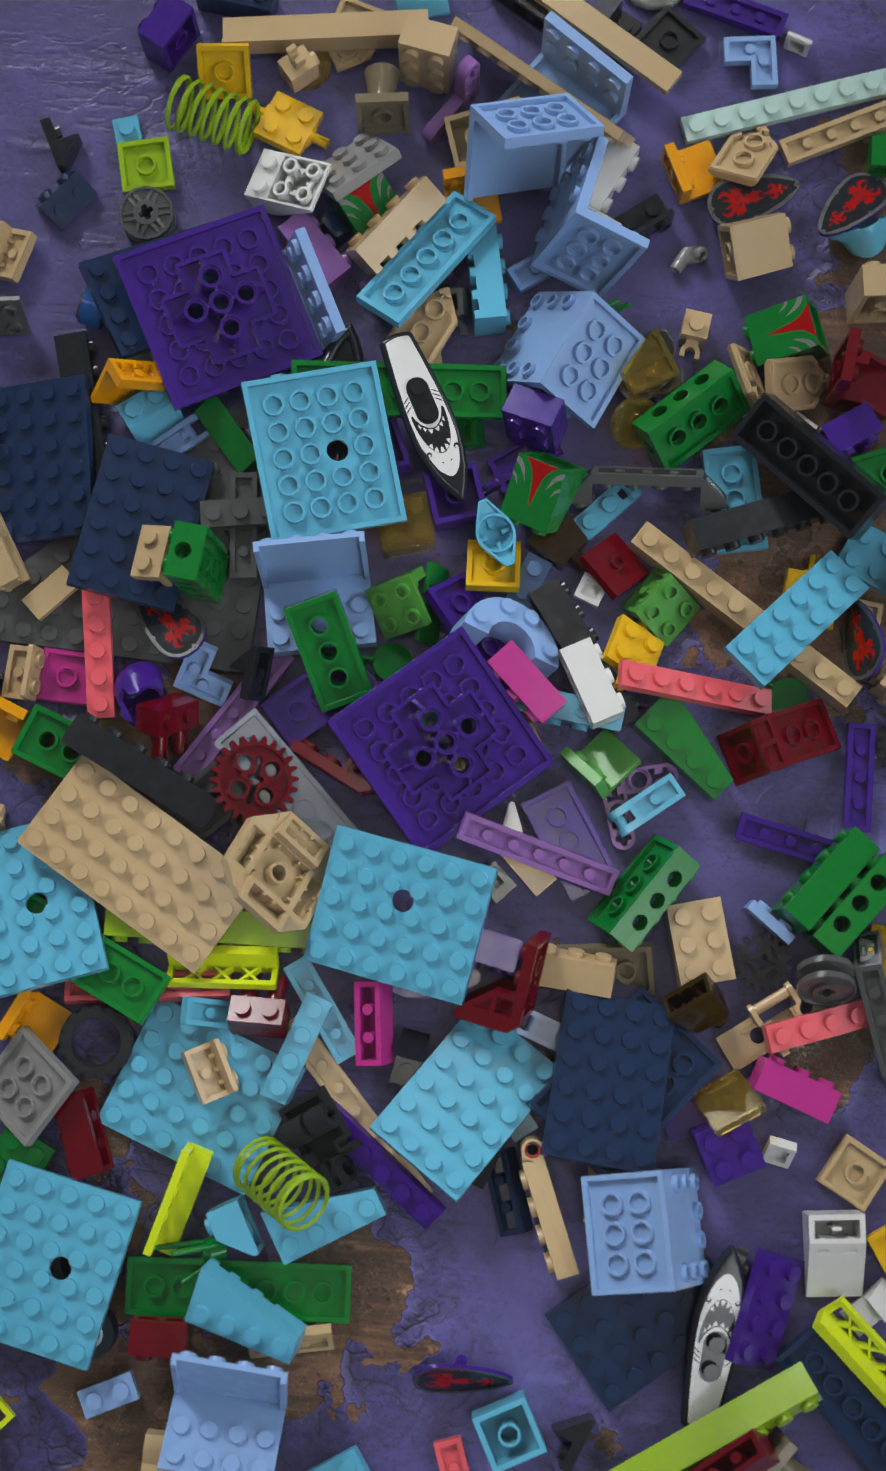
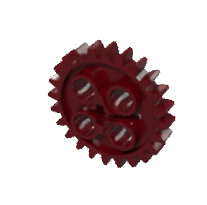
[208,735,299,824]

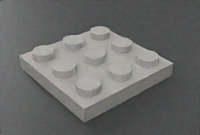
[322,132,402,202]
[0,1026,80,1146]

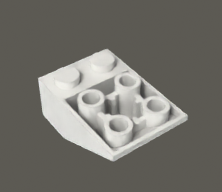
[244,148,332,216]
[802,1210,866,1297]

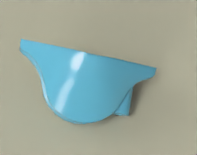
[829,213,886,258]
[475,498,516,567]

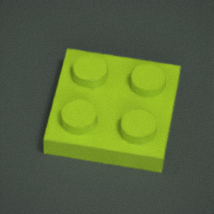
[117,136,176,196]

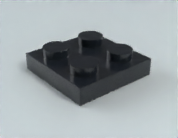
[635,5,706,69]

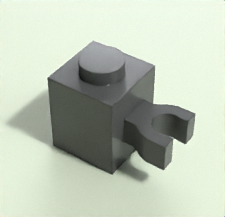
[438,287,473,338]
[484,861,517,905]

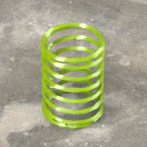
[165,74,260,156]
[232,1136,330,1232]

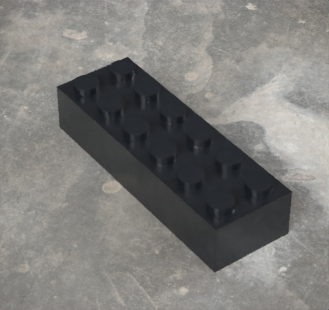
[730,392,886,540]

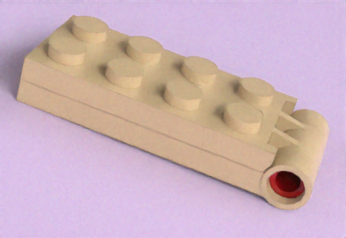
[518,1134,579,1280]

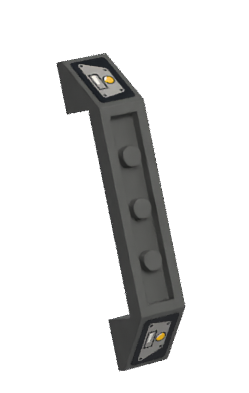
[571,465,727,512]
[853,930,886,1083]

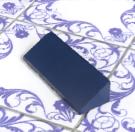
[488,1146,533,1237]

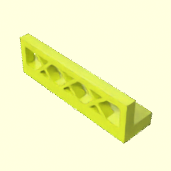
[167,945,280,990]
[142,1141,214,1257]
[812,1296,886,1408]

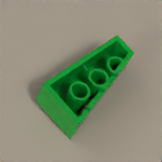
[632,697,733,802]
[771,826,880,933]

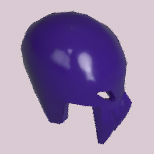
[114,661,163,727]

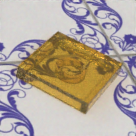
[691,1069,767,1137]

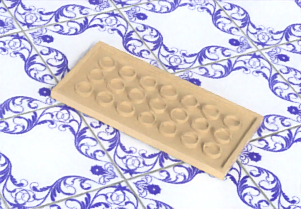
[16,755,244,974]

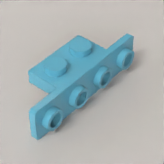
[515,691,626,732]

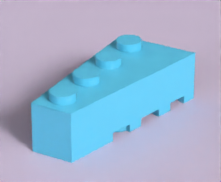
[466,224,511,337]
[260,1185,387,1265]
[184,1258,307,1364]

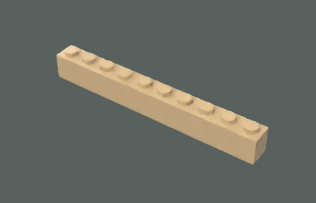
[629,521,863,712]

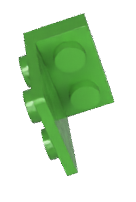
[365,566,432,640]
[620,568,700,646]
[559,729,641,799]

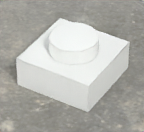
[573,572,605,609]
[762,1135,797,1169]

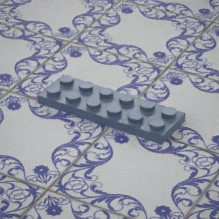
[213,708,358,859]

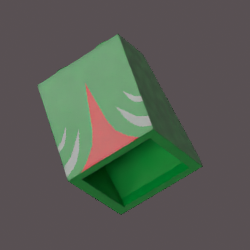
[327,172,396,237]
[743,295,830,371]
[501,451,588,536]

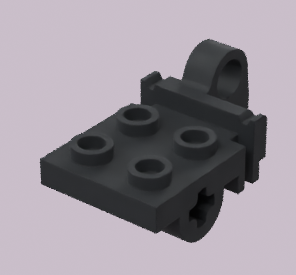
[278,1085,362,1196]

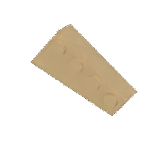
[345,176,447,275]

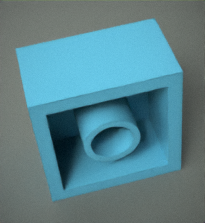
[471,1389,547,1471]

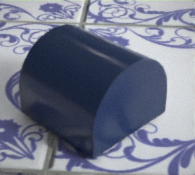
[321,211,352,249]

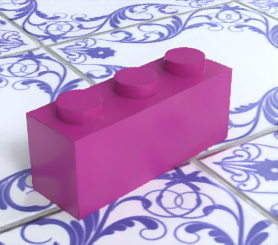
[487,639,567,725]
[354,979,394,1066]
[746,1054,842,1124]

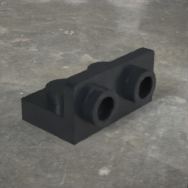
[613,193,675,239]

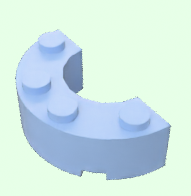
[450,597,559,678]

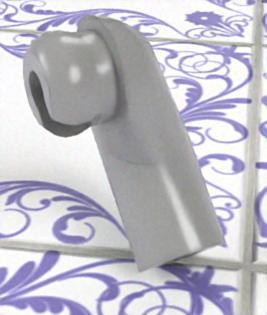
[670,246,708,275]

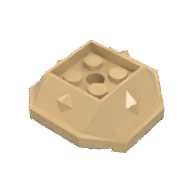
[221,811,330,934]

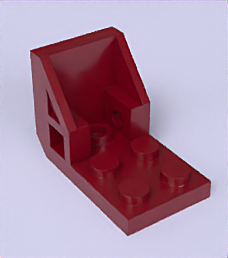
[824,327,886,420]
[717,698,841,787]
[290,738,375,797]
[453,930,551,1034]

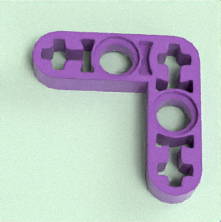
[421,55,480,145]
[602,763,678,851]

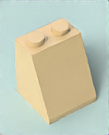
[717,212,795,281]

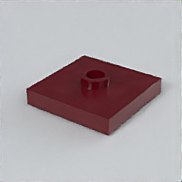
[578,532,650,601]

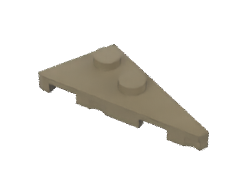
[556,942,656,995]

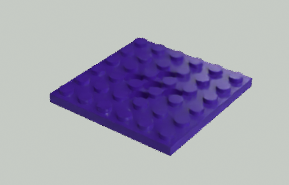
[112,204,324,412]
[326,626,554,850]

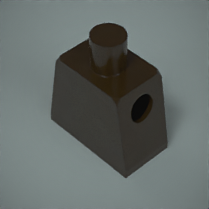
[525,512,588,572]
[662,972,730,1033]

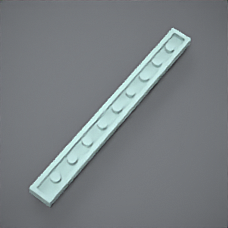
[679,68,886,146]

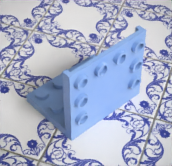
[498,11,633,172]
[464,93,605,201]
[531,136,650,298]
[205,227,346,351]
[494,291,646,429]
[253,530,377,657]
[581,1167,709,1296]
[157,1351,288,1471]

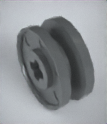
[119,186,177,244]
[795,954,857,1006]

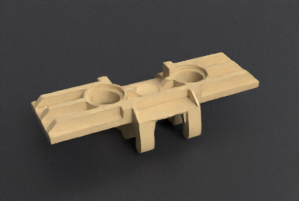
[715,981,832,1072]

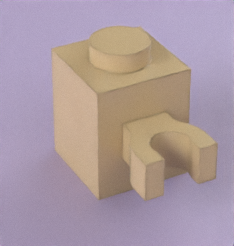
[277,43,320,94]
[677,309,713,363]

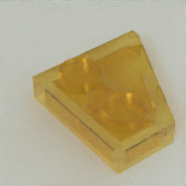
[620,328,680,397]

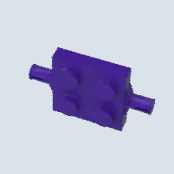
[482,443,564,497]

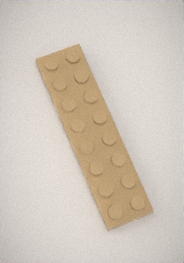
[451,16,636,148]

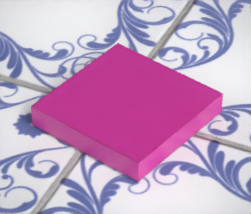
[36,647,87,707]

